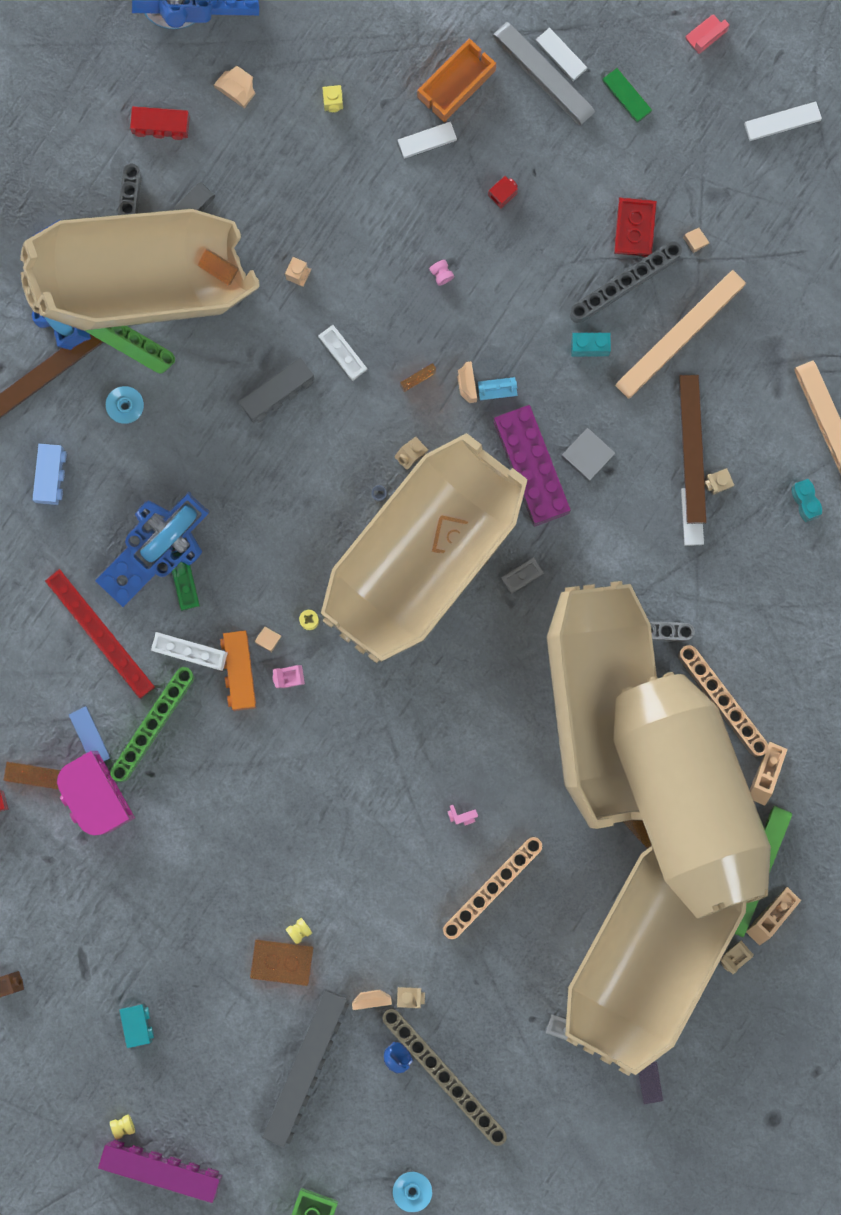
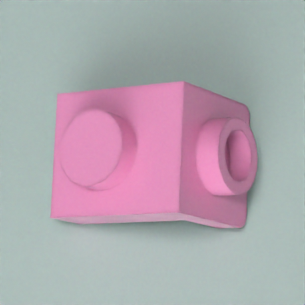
[272,665,305,688]
[447,805,478,826]

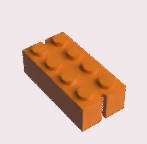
[417,38,496,122]

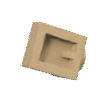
[704,468,734,495]
[397,987,425,1008]

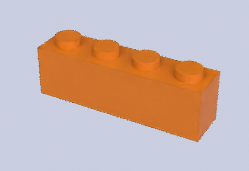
[220,630,257,711]

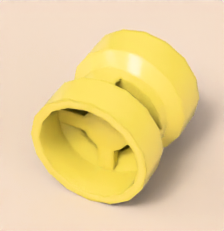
[286,918,312,945]
[110,1114,135,1140]

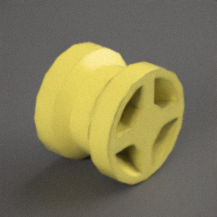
[299,610,319,630]

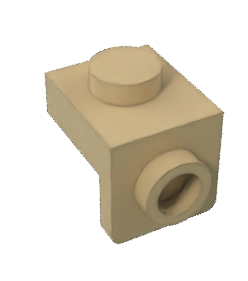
[395,437,428,470]
[720,941,754,974]

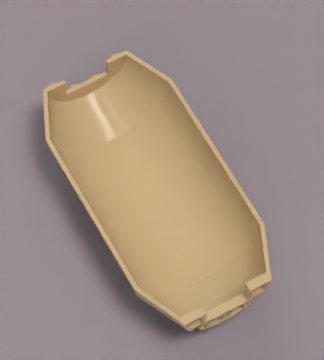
[20,209,260,330]
[321,433,527,663]
[547,581,657,829]
[614,672,771,919]
[565,846,746,1076]

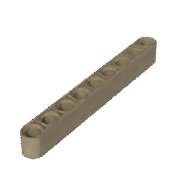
[383,1008,507,1146]

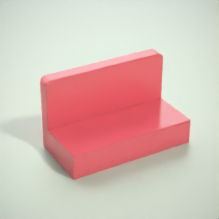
[685,15,729,54]

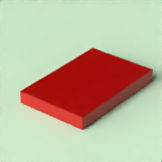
[614,197,657,257]

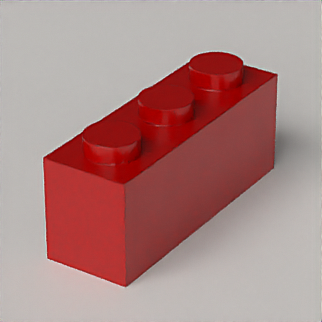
[130,106,190,140]

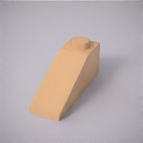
[750,742,787,806]
[746,887,801,946]

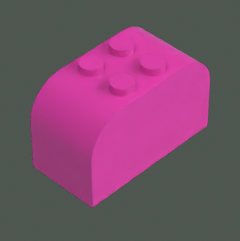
[57,751,135,835]

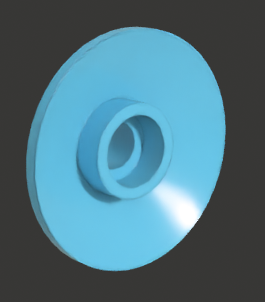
[106,386,144,424]
[393,1172,432,1212]

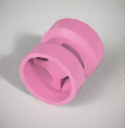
[429,260,455,286]

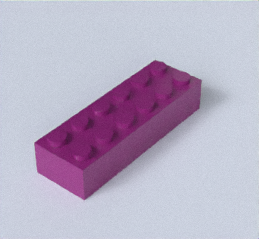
[494,405,571,527]
[98,1139,223,1203]

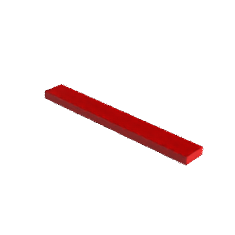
[45,569,155,699]

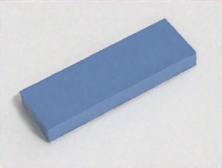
[69,706,111,762]

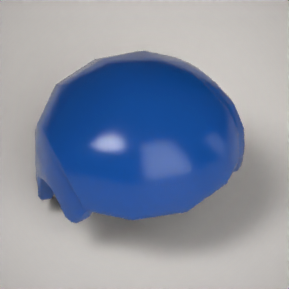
[384,1042,413,1074]

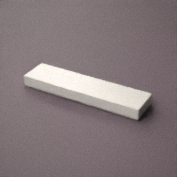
[744,102,822,141]
[151,632,228,671]

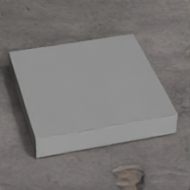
[562,428,615,481]

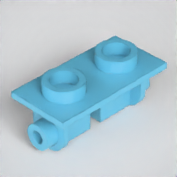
[478,377,518,400]

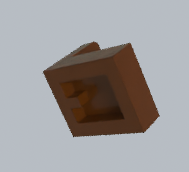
[0,971,24,998]

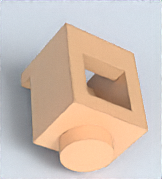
[285,257,311,287]

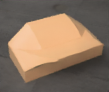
[214,66,255,108]
[458,361,477,403]
[352,990,392,1010]

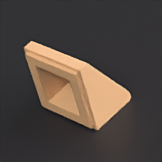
[683,228,709,253]
[255,627,281,653]

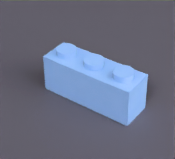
[33,444,67,505]

